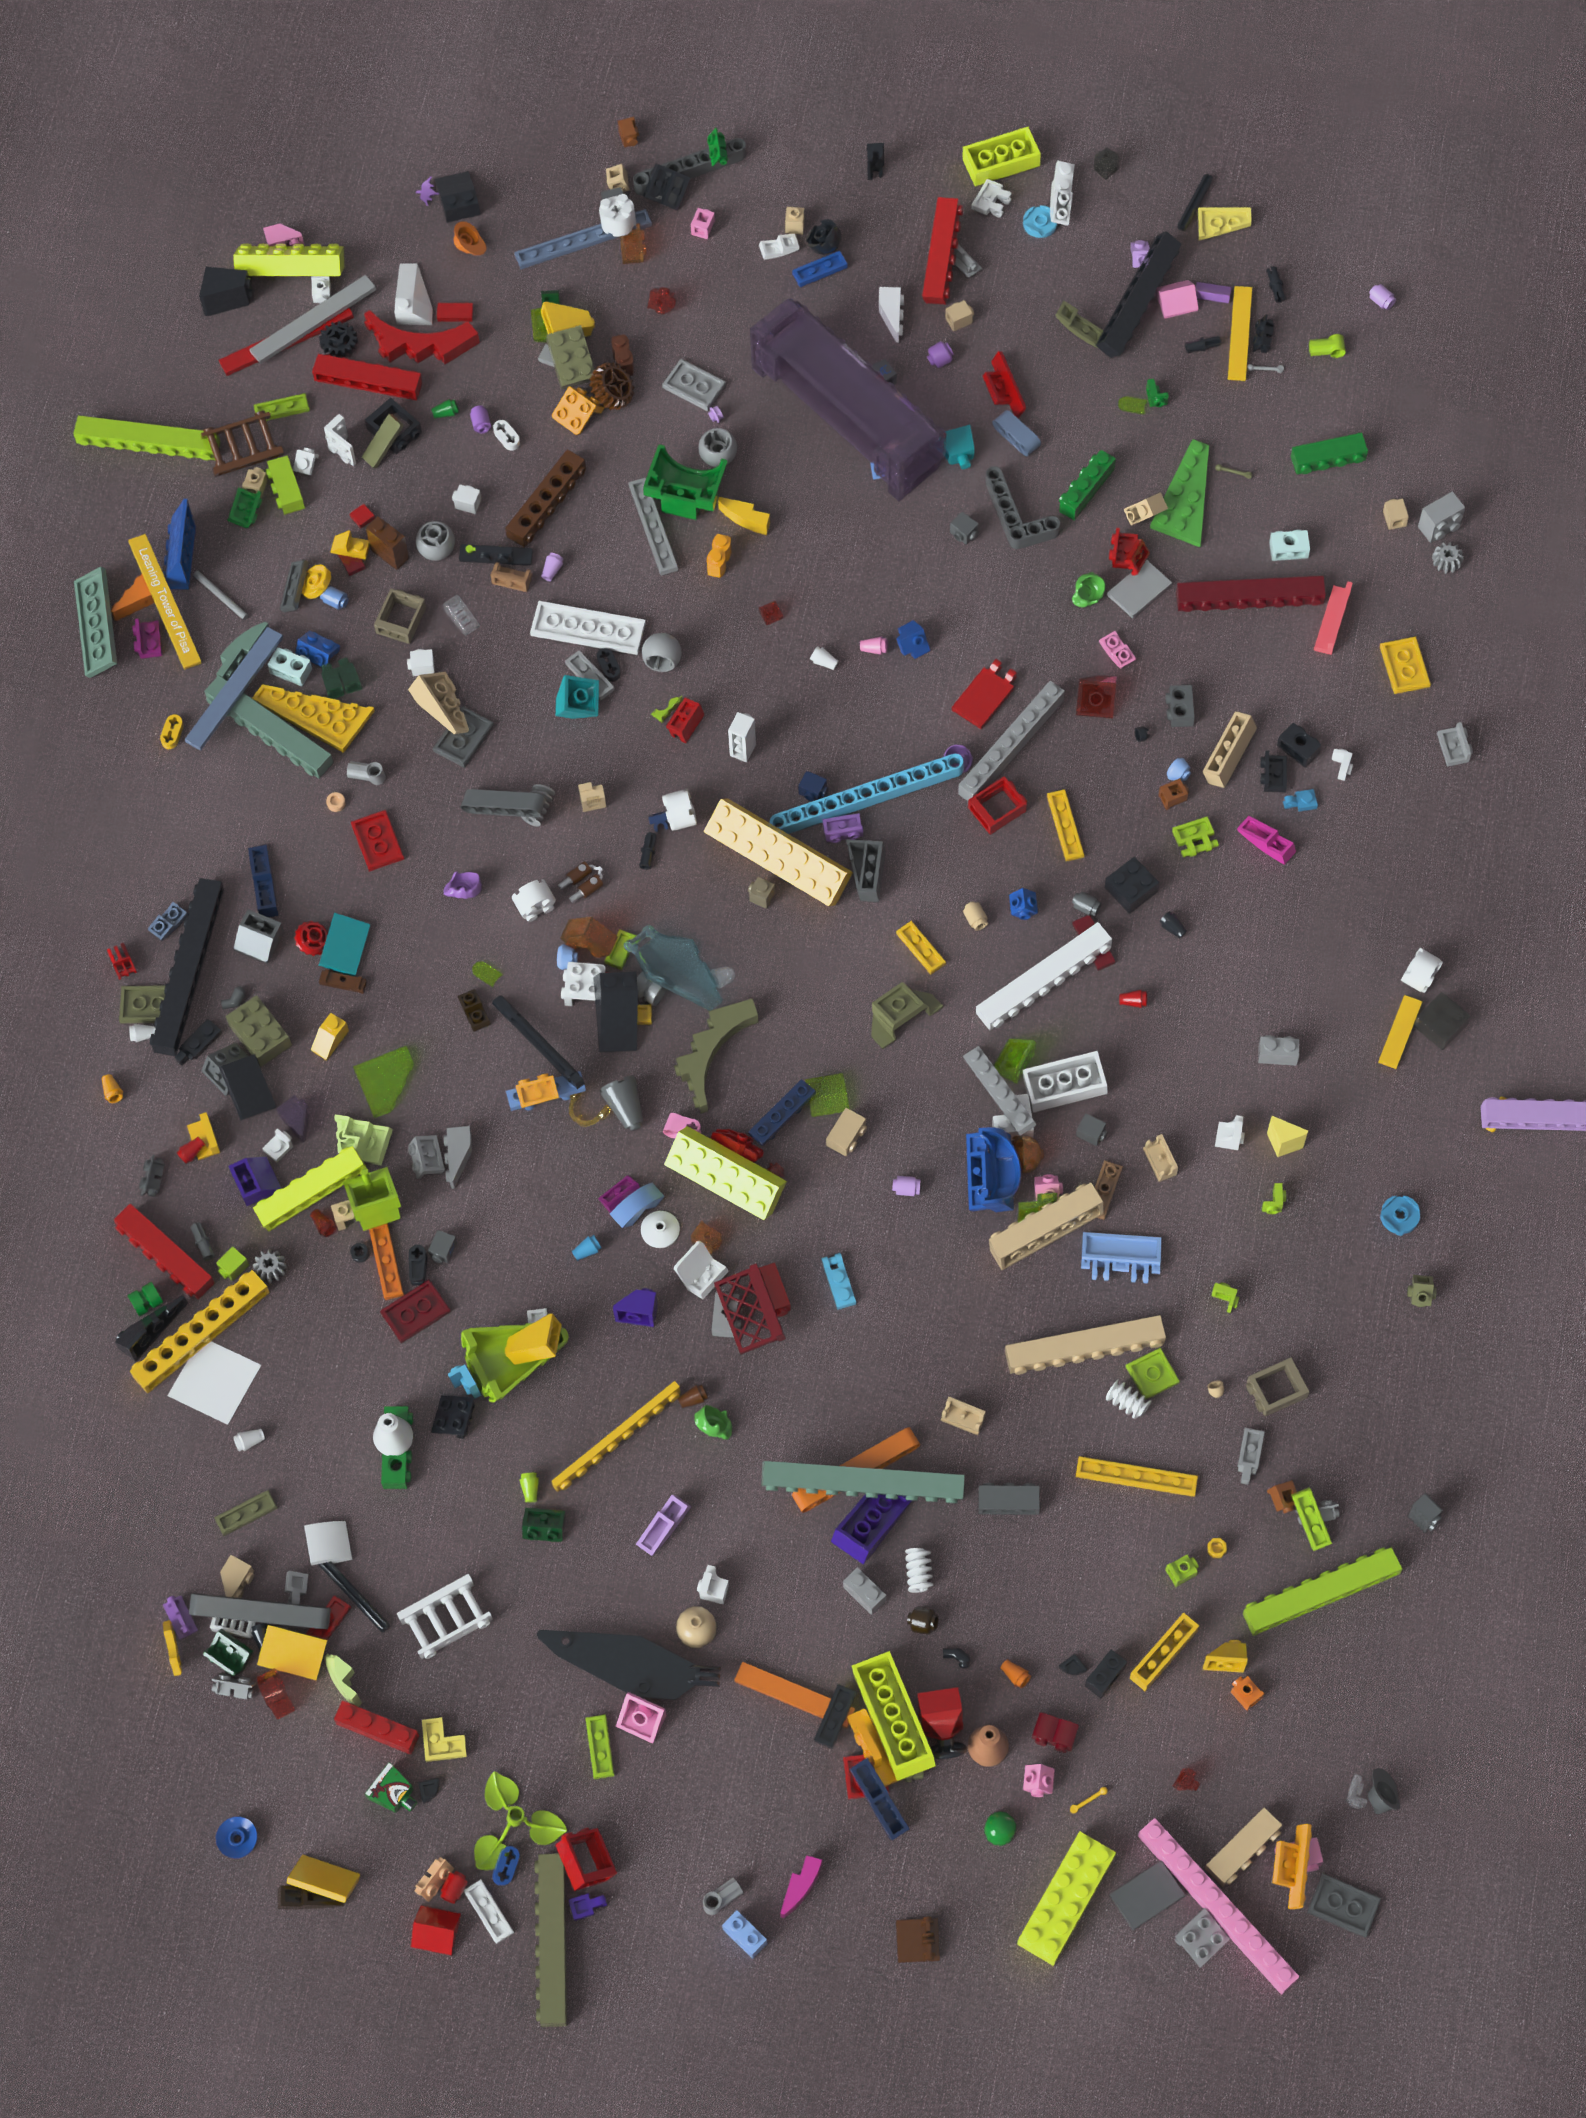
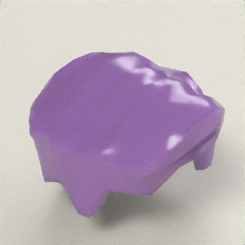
[444,871,482,899]

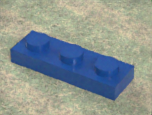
[792,251,847,287]

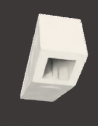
[879,287,904,342]

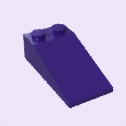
[831,1494,911,1565]

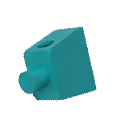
[937,425,975,469]

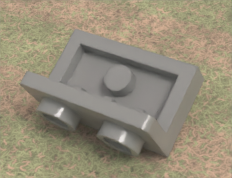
[1437,722,1473,767]

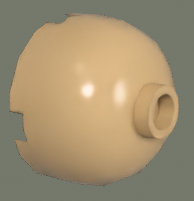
[676,1606,717,1648]

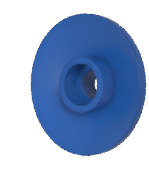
[216,1817,257,1859]

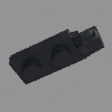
[175,1019,222,1066]

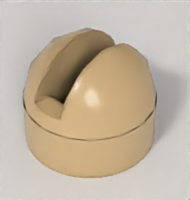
[1207,1381,1224,1398]

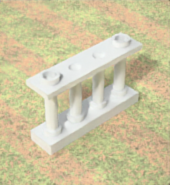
[397,1574,493,1660]

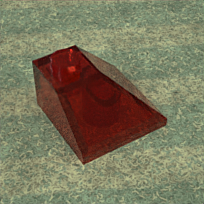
[1076,675,1117,718]

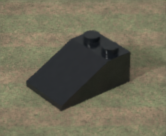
[435,171,480,223]

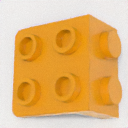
[552,386,604,435]

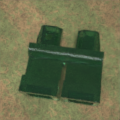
[321,657,362,699]

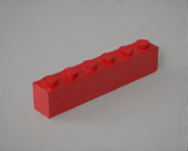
[922,197,963,305]
[312,354,422,401]
[113,1204,215,1300]

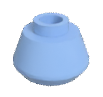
[1167,758,1191,781]
[557,944,578,970]

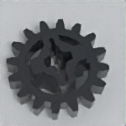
[319,321,358,357]

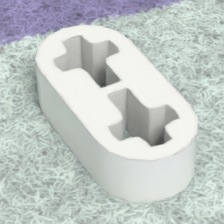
[493,420,520,451]

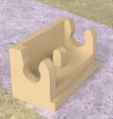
[1143,1134,1178,1182]
[941,1397,986,1435]

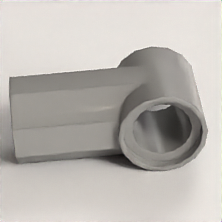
[347,761,386,785]
[703,1878,743,1915]

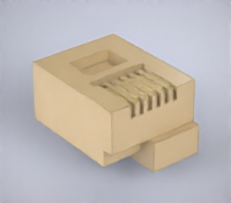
[578,782,606,812]

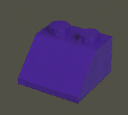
[613,1288,658,1327]

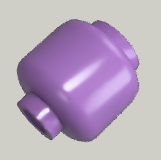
[927,341,954,368]

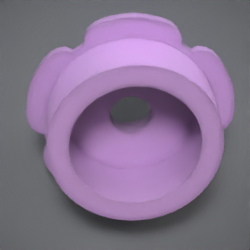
[708,406,724,423]

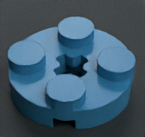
[1380,1196,1420,1236]

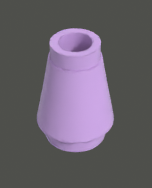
[541,553,563,581]

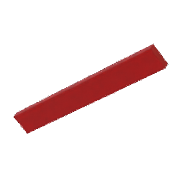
[218,308,354,376]

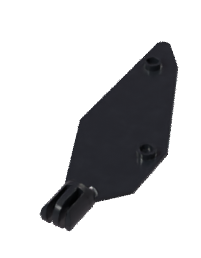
[537,1630,721,1700]

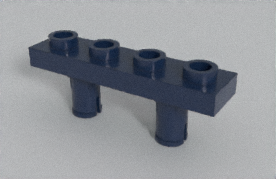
[748,1079,816,1147]

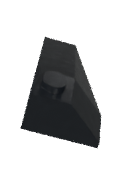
[115,1295,188,1362]

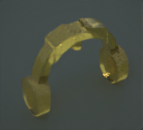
[569,1092,611,1127]

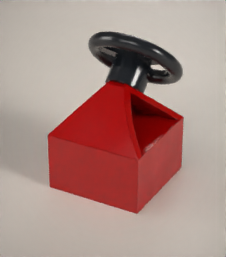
[917,1687,967,1759]

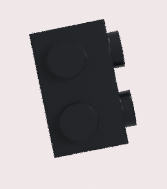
[1260,751,1287,792]

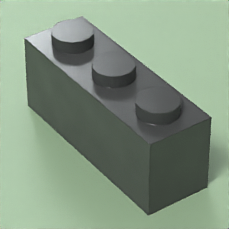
[978,1483,1040,1515]

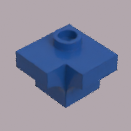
[896,620,930,659]

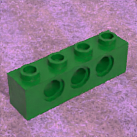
[381,1406,413,1489]

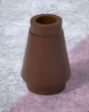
[678,1384,709,1408]

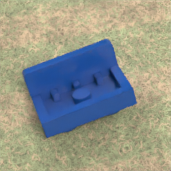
[295,630,340,669]

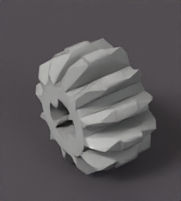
[1432,542,1464,574]
[253,1249,287,1283]

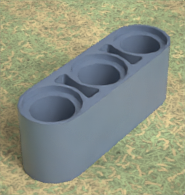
[992,410,1041,456]

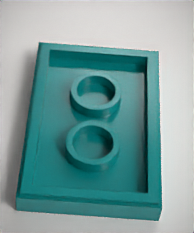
[319,913,370,977]

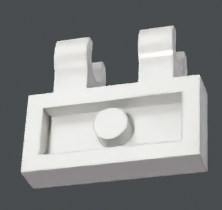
[971,179,1011,218]

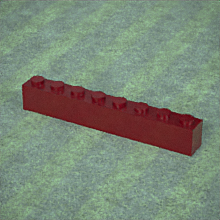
[1176,576,1326,612]

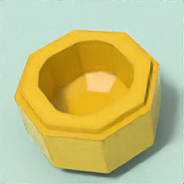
[1207,1538,1227,1558]

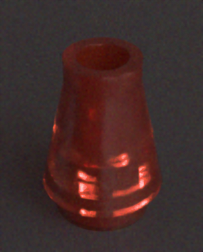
[310,1209,336,1237]

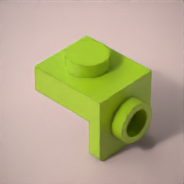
[1262,1183,1286,1214]
[1211,1283,1240,1313]

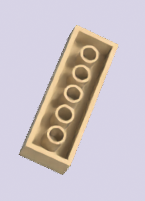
[989,1183,1103,1270]

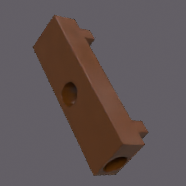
[319,969,367,994]

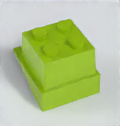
[343,1167,401,1231]

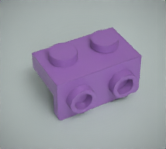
[822,813,863,843]

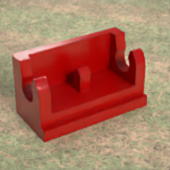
[666,698,705,743]

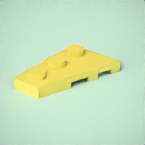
[1198,207,1251,241]

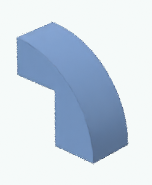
[610,1183,665,1228]

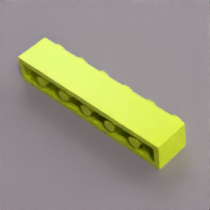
[253,1146,368,1231]

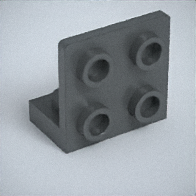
[201,1043,248,1096]

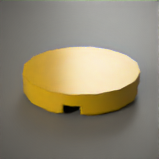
[302,564,331,599]

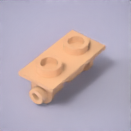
[415,1857,454,1902]

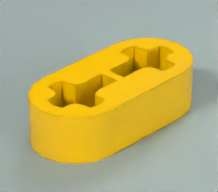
[160,714,184,749]

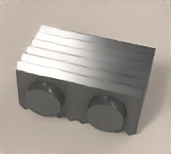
[1408,1493,1443,1533]

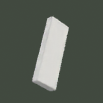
[464,1879,514,1945]

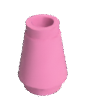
[860,637,888,655]

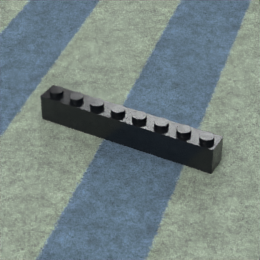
[1095,231,1182,358]

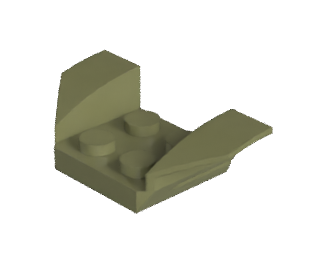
[871,982,943,1049]

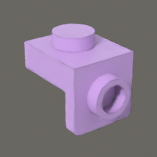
[1130,240,1150,268]

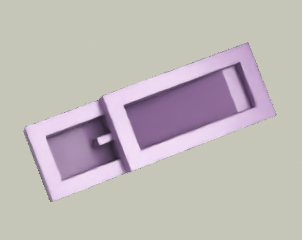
[636,1495,692,1556]

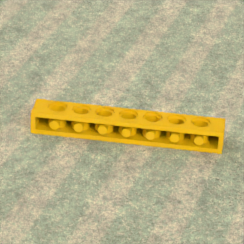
[130,1270,270,1394]

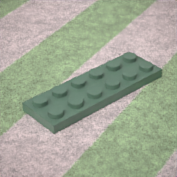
[74,567,117,678]

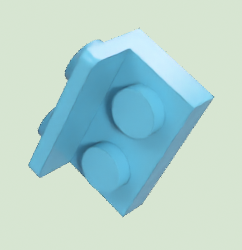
[448,1365,481,1399]

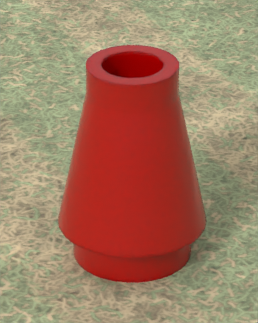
[1119,989,1147,1008]
[176,1136,206,1164]

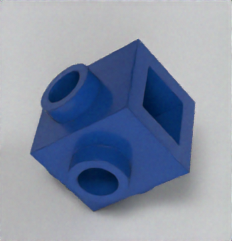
[1009,888,1038,920]

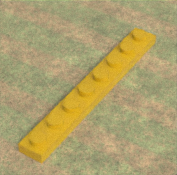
[552,1381,681,1492]

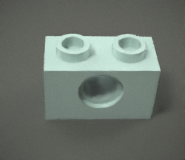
[1269,529,1310,561]

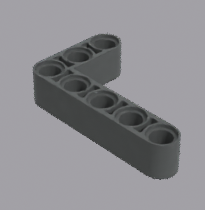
[985,466,1060,549]

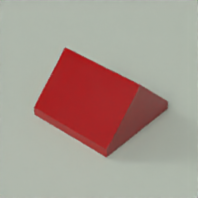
[411,1906,461,1956]

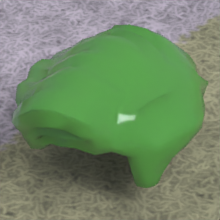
[1072,572,1105,608]
[694,1405,732,1440]

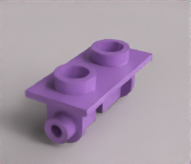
[163,1596,198,1640]

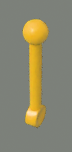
[1070,1787,1108,1814]

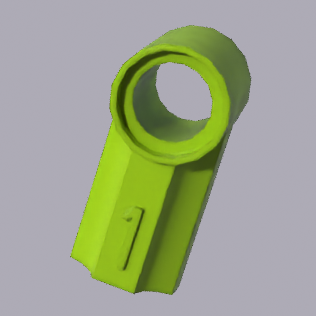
[1309,334,1346,358]

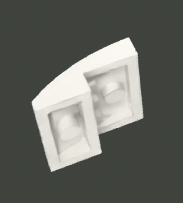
[304,1521,352,1565]

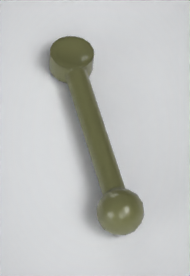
[1215,464,1252,479]

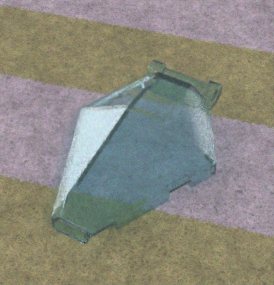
[624,925,724,1011]

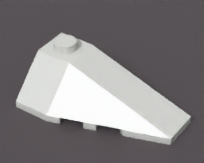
[395,264,433,325]

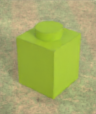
[216,1247,249,1281]

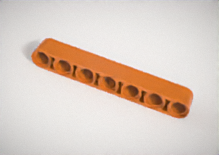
[792,1427,921,1513]

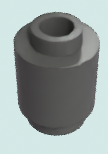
[1072,891,1102,916]

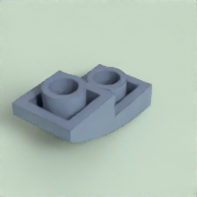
[148,902,189,941]

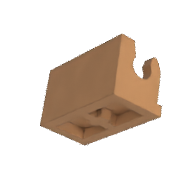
[491,562,533,592]

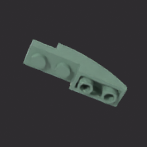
[216,622,269,681]

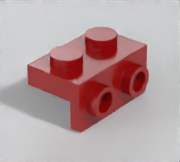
[1109,527,1138,569]

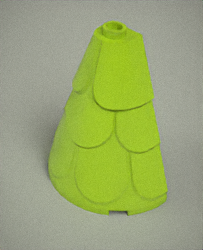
[461,1323,569,1403]

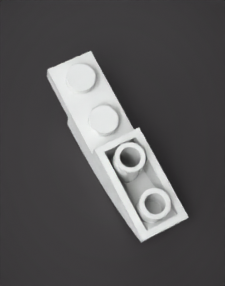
[1050,161,1075,226]

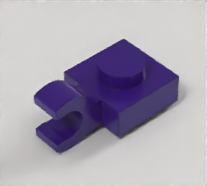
[568,1894,608,1921]

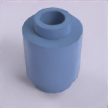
[320,586,348,610]

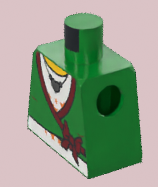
[365,1763,417,1813]

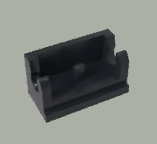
[867,143,884,180]

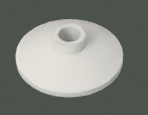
[641,1211,680,1248]

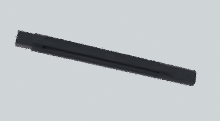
[492,995,585,1090]

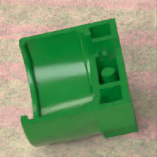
[643,444,727,520]

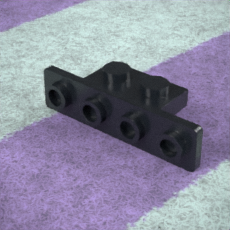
[459,544,533,566]

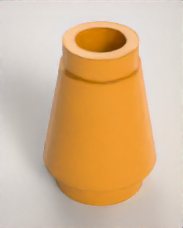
[102,1074,123,1103]

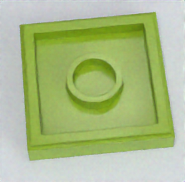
[1126,1348,1180,1401]

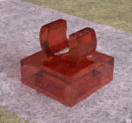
[759,601,783,625]
[1173,1768,1200,1791]

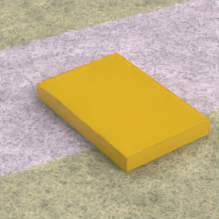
[1380,637,1431,694]
[257,1625,327,1680]
[287,1854,360,1903]

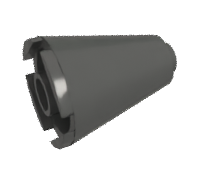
[599,1075,644,1131]

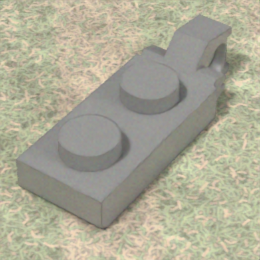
[1237,1427,1265,1485]

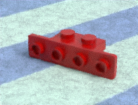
[982,351,1026,418]

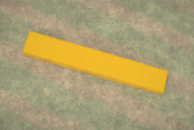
[1228,286,1252,381]
[1076,1456,1198,1497]

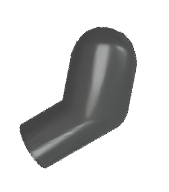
[221,986,245,1010]

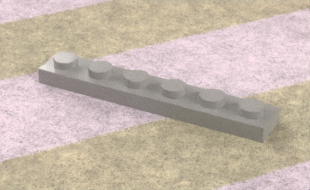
[628,478,678,575]
[963,1046,1036,1136]

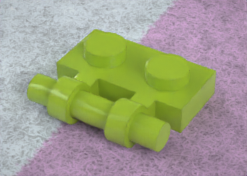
[1172,816,1219,858]

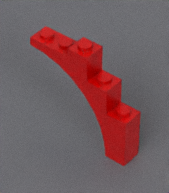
[364,310,480,365]

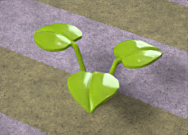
[474,1771,567,1870]

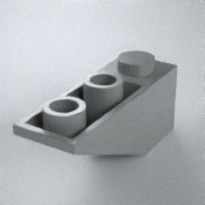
[444,1126,473,1189]

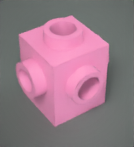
[1034,1174,1063,1204]
[1023,1764,1055,1797]

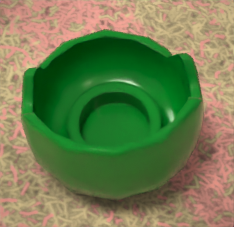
[984,1811,1016,1846]

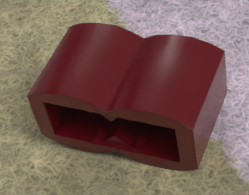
[1032,1712,1079,1753]

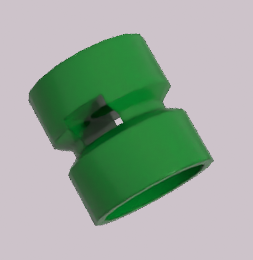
[127,1282,163,1317]

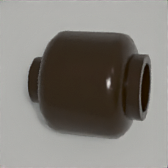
[907,1606,939,1635]

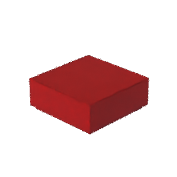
[349,504,375,528]

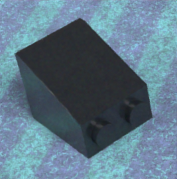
[199,267,254,316]

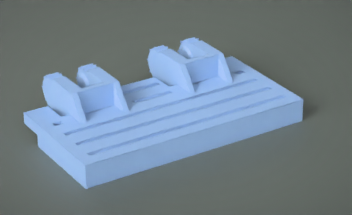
[1081,1232,1161,1283]

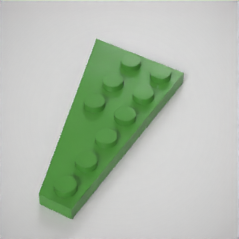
[1150,439,1209,547]

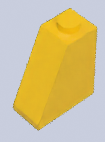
[541,302,595,336]
[505,1313,562,1365]

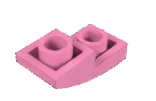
[1099,631,1136,669]

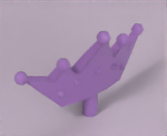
[416,176,439,206]

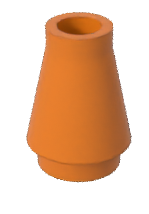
[1000,1659,1031,1688]

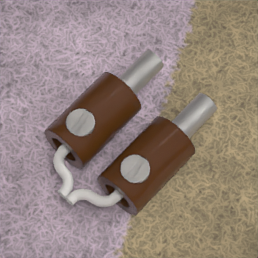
[558,861,604,903]

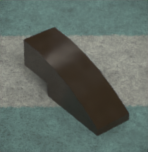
[278,1885,344,1909]

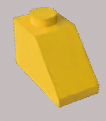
[311,1013,349,1060]

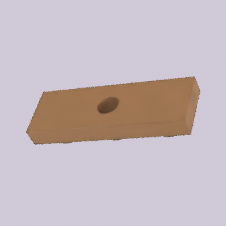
[1095,1160,1123,1220]

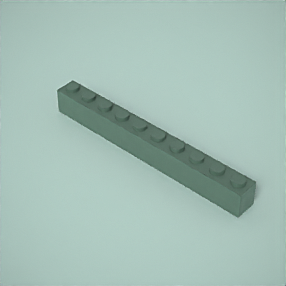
[761,1461,964,1504]

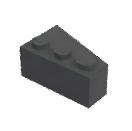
[846,839,886,902]

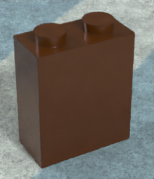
[366,516,409,570]

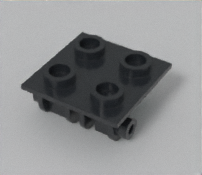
[431,1395,475,1439]

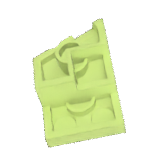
[334,1114,393,1166]
[324,1654,362,1707]

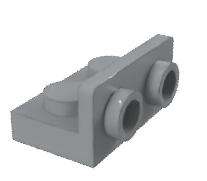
[408,1135,445,1179]

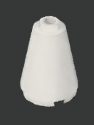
[373,1413,413,1456]

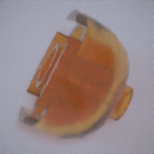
[1012,1135,1044,1174]

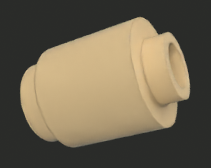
[963,901,988,931]

